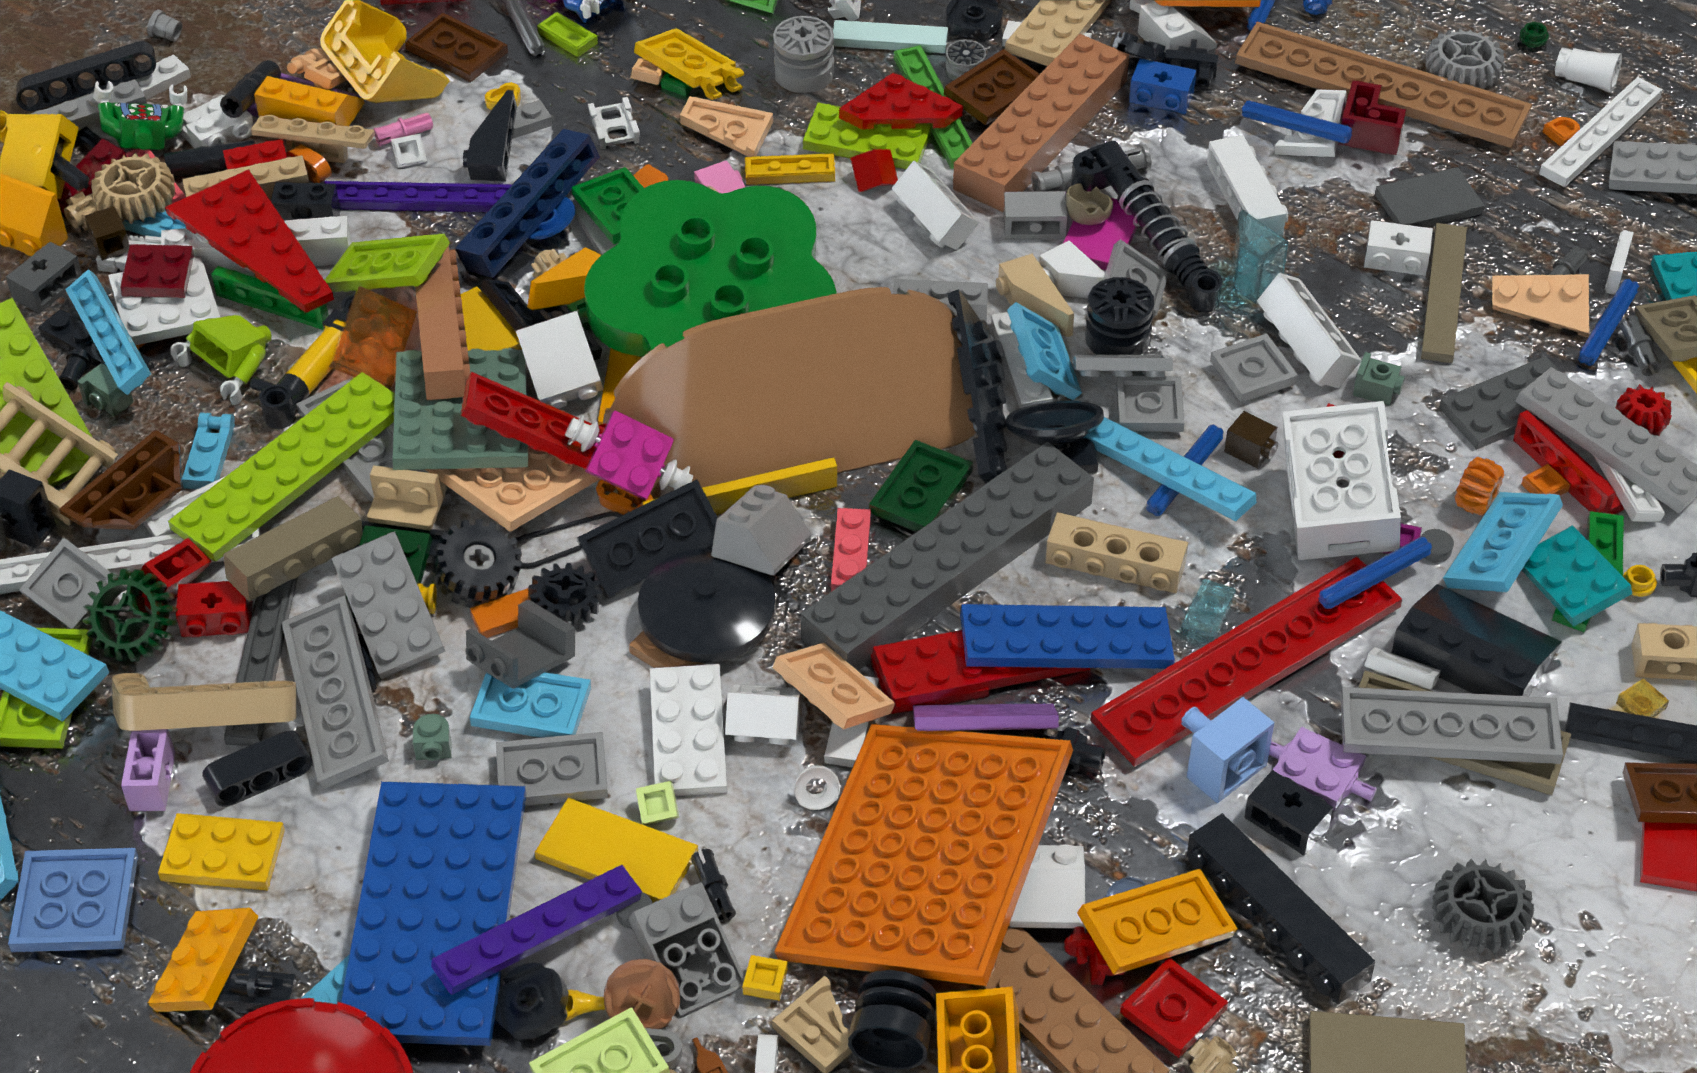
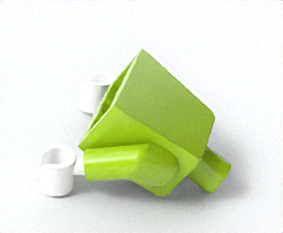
[170,315,272,405]

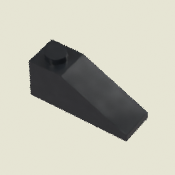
[463,90,517,182]

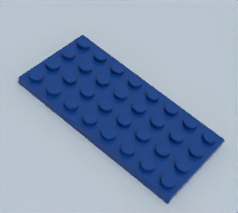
[341,781,527,1046]

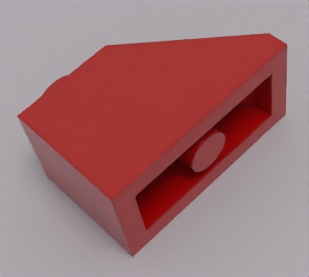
[141,538,212,611]

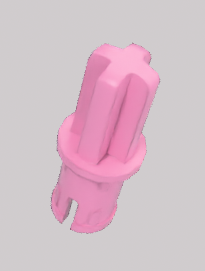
[373,113,433,147]

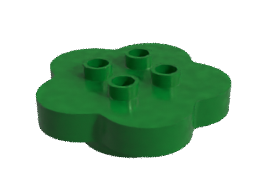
[584,180,837,357]

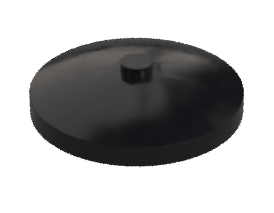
[638,548,776,663]

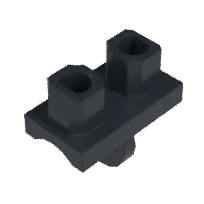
[1165,39,1218,87]
[219,964,297,1013]

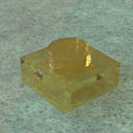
[1616,678,1669,718]

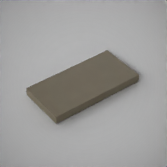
[1309,1011,1467,1073]

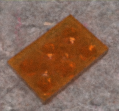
[329,286,417,390]

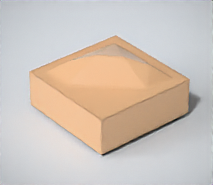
[630,58,665,85]

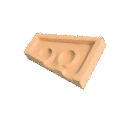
[680,96,773,157]

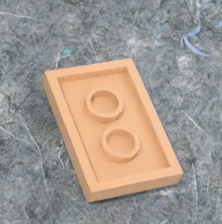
[772,643,895,729]

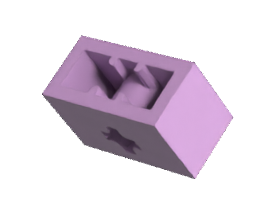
[121,729,175,811]

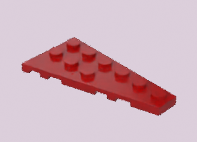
[165,169,334,313]

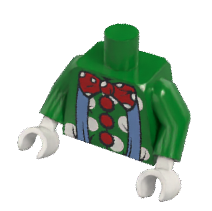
[93,81,187,150]

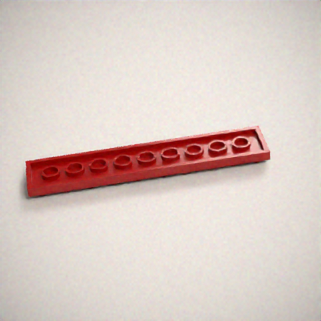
[1090,556,1402,767]

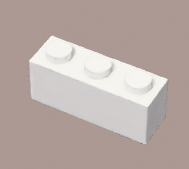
[892,161,979,250]

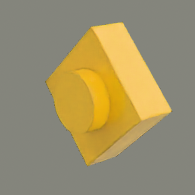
[742,955,788,1001]

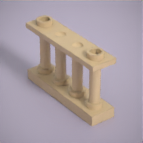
[0,382,118,526]

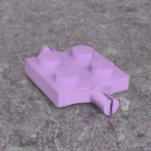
[1269,727,1377,811]

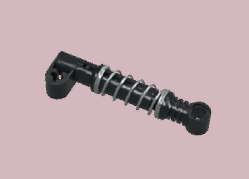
[1071,141,1222,312]

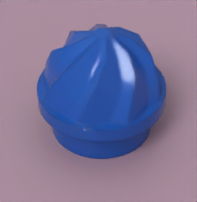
[1303,0,1333,15]

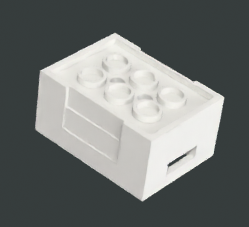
[1282,401,1401,560]

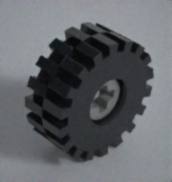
[433,519,522,608]

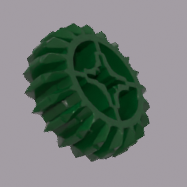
[83,569,178,662]

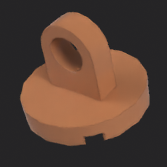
[604,959,680,1029]

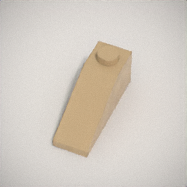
[995,253,1074,337]

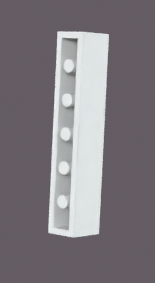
[160,216,352,275]

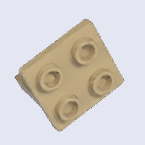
[367,465,448,530]

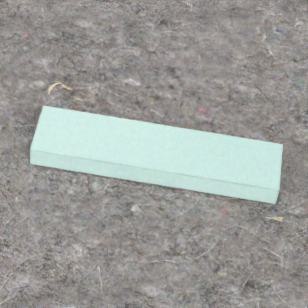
[833,20,948,53]

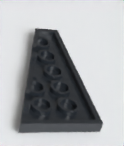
[947,289,1007,484]

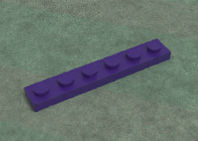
[431,865,642,995]

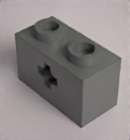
[6,242,82,314]

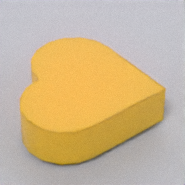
[485,82,521,110]

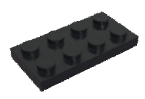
[577,479,718,599]

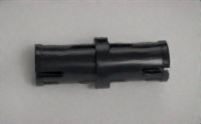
[691,849,736,923]

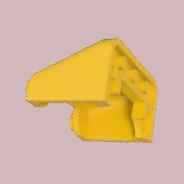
[320,0,450,103]

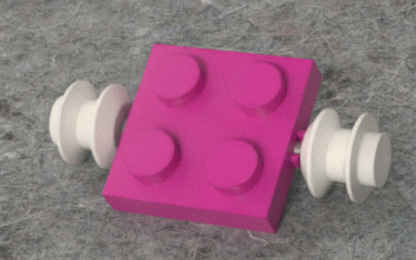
[565,410,693,500]

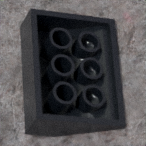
[1391,584,1562,697]

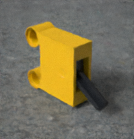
[0,110,90,199]

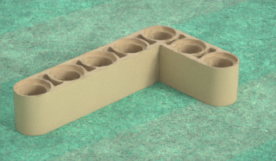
[112,673,297,731]

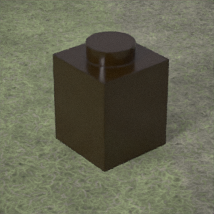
[84,206,130,261]
[1224,411,1279,469]

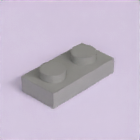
[512,100,553,139]

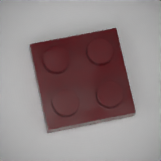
[120,244,194,298]

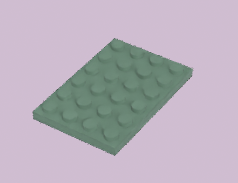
[392,348,528,470]

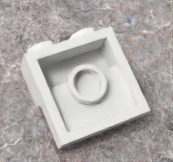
[180,95,254,148]

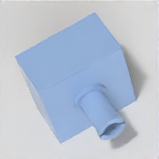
[1181,697,1275,804]

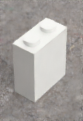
[516,311,603,409]

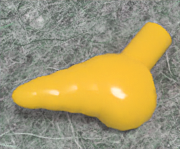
[565,989,605,1021]

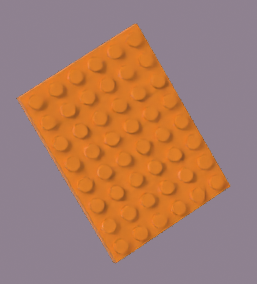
[774,724,1073,986]

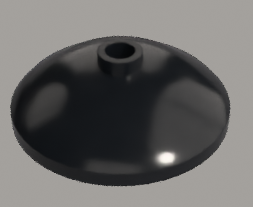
[1006,401,1104,449]

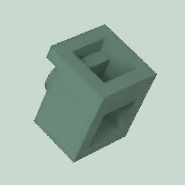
[1353,352,1405,406]
[77,363,134,417]

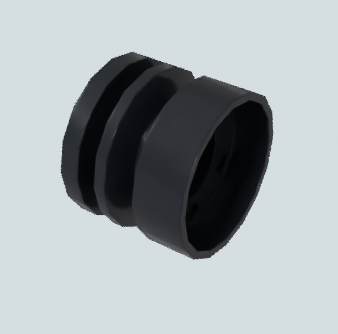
[1085,277,1154,355]
[848,970,937,1070]

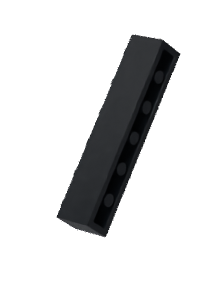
[1186,813,1376,1005]

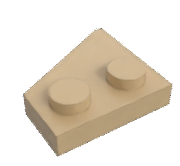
[772,976,852,1073]

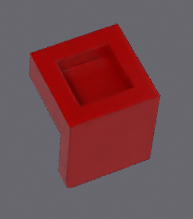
[850,149,898,192]

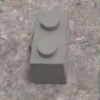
[1003,191,1067,239]

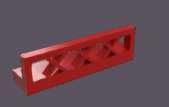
[1513,410,1625,515]

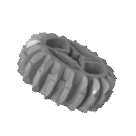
[1425,28,1505,89]

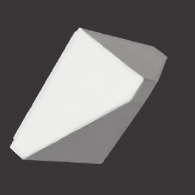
[391,134,427,168]

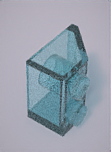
[1233,210,1288,304]

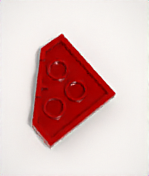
[839,73,963,130]

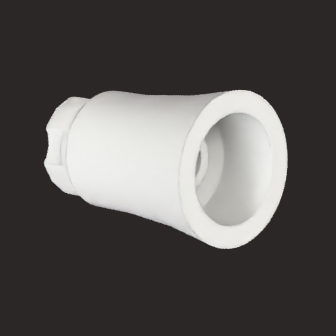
[1555,48,1622,94]

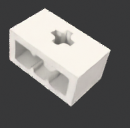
[1364,220,1433,276]

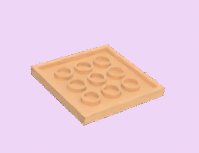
[425,446,600,532]

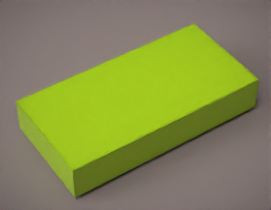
[537,12,598,57]

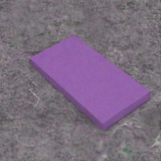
[913,703,1059,731]

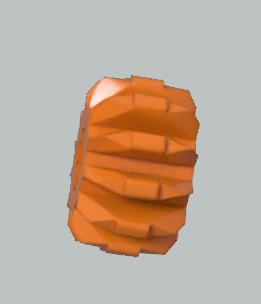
[1455,457,1504,516]

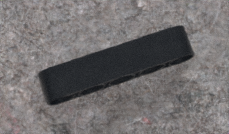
[16,41,156,111]

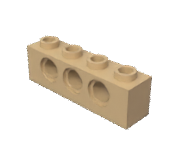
[1045,512,1188,593]
[1631,623,1697,681]

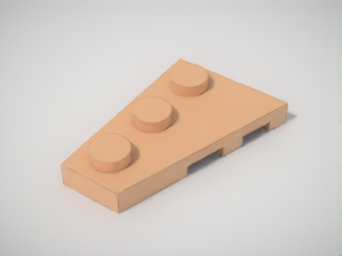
[1492,274,1589,337]

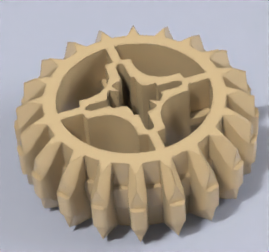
[91,153,175,224]

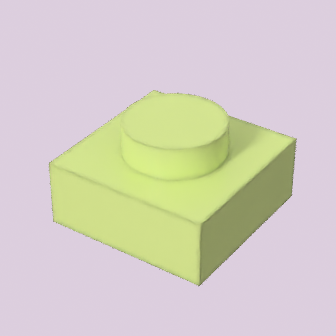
[636,781,679,825]

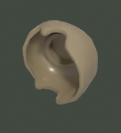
[1066,183,1113,225]

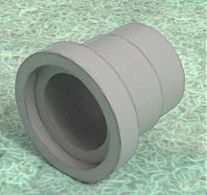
[147,9,182,42]

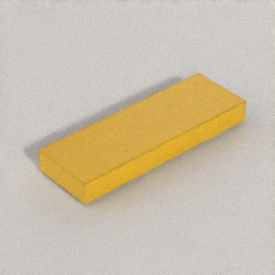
[745,154,835,185]

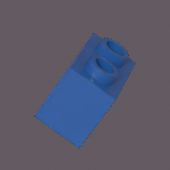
[1129,58,1196,114]

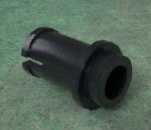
[59,348,91,390]

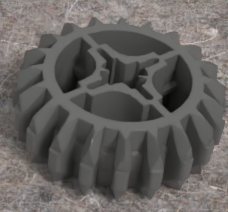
[1431,859,1534,955]

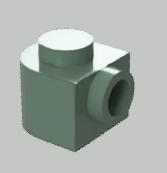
[413,714,452,761]

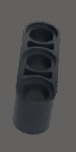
[202,731,313,807]

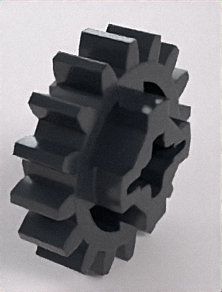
[528,563,603,627]

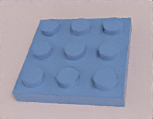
[8,848,138,952]

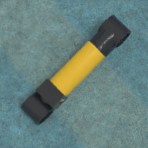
[250,293,376,429]

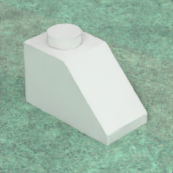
[1039,241,1105,299]

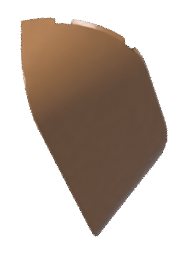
[603,287,976,499]

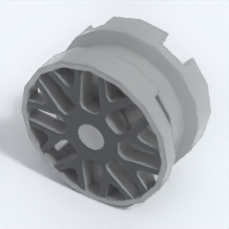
[946,40,986,80]

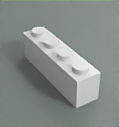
[1207,135,1288,243]
[1257,273,1362,388]

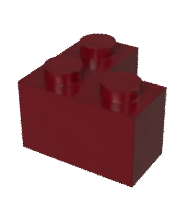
[1338,80,1406,155]

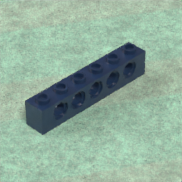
[455,129,600,278]

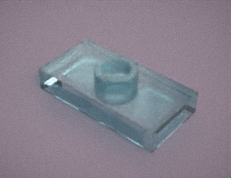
[1180,579,1236,643]

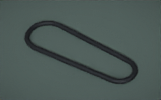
[516,511,622,568]

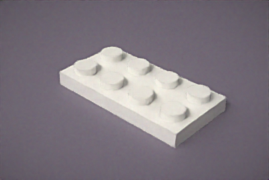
[650,664,727,796]

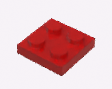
[1120,958,1228,1058]

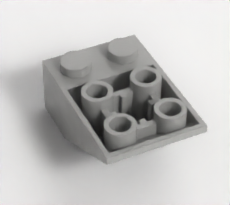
[627,882,745,1016]

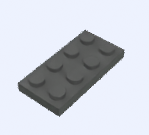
[1439,356,1561,450]

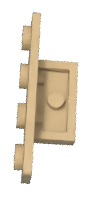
[251,115,375,163]

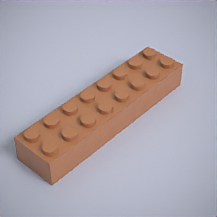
[953,33,1129,212]

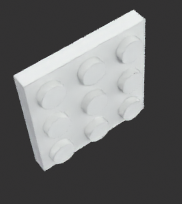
[108,256,220,345]

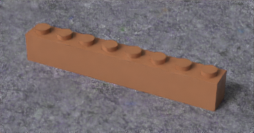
[415,238,470,400]

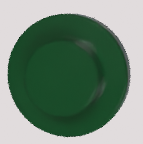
[1519,22,1549,48]

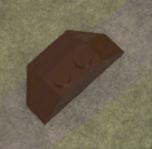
[59,430,182,530]

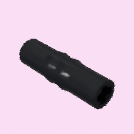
[220,60,281,118]
[164,139,255,178]

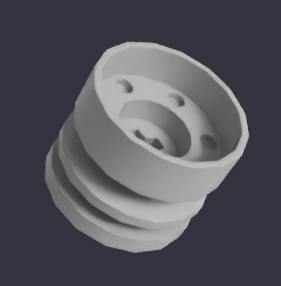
[773,16,834,93]

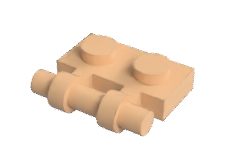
[287,48,347,90]

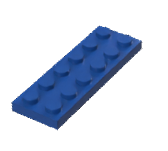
[960,604,1175,669]

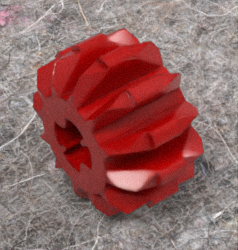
[1615,384,1672,436]

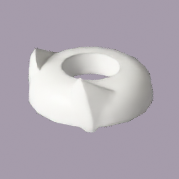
[794,765,840,810]

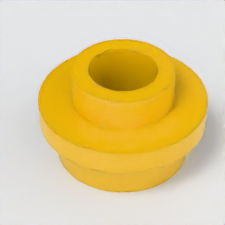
[1623,565,1657,597]

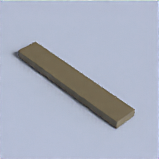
[1421,223,1467,363]

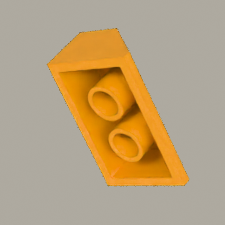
[254,76,365,127]
[0,173,68,256]

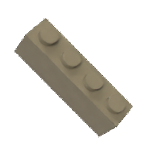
[223,496,362,601]

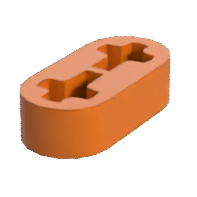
[286,144,332,183]
[596,479,653,515]

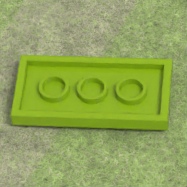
[803,103,932,169]
[325,234,450,292]
[0,628,93,749]

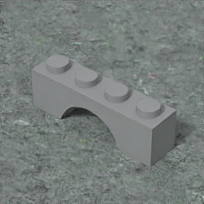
[32,79,147,131]

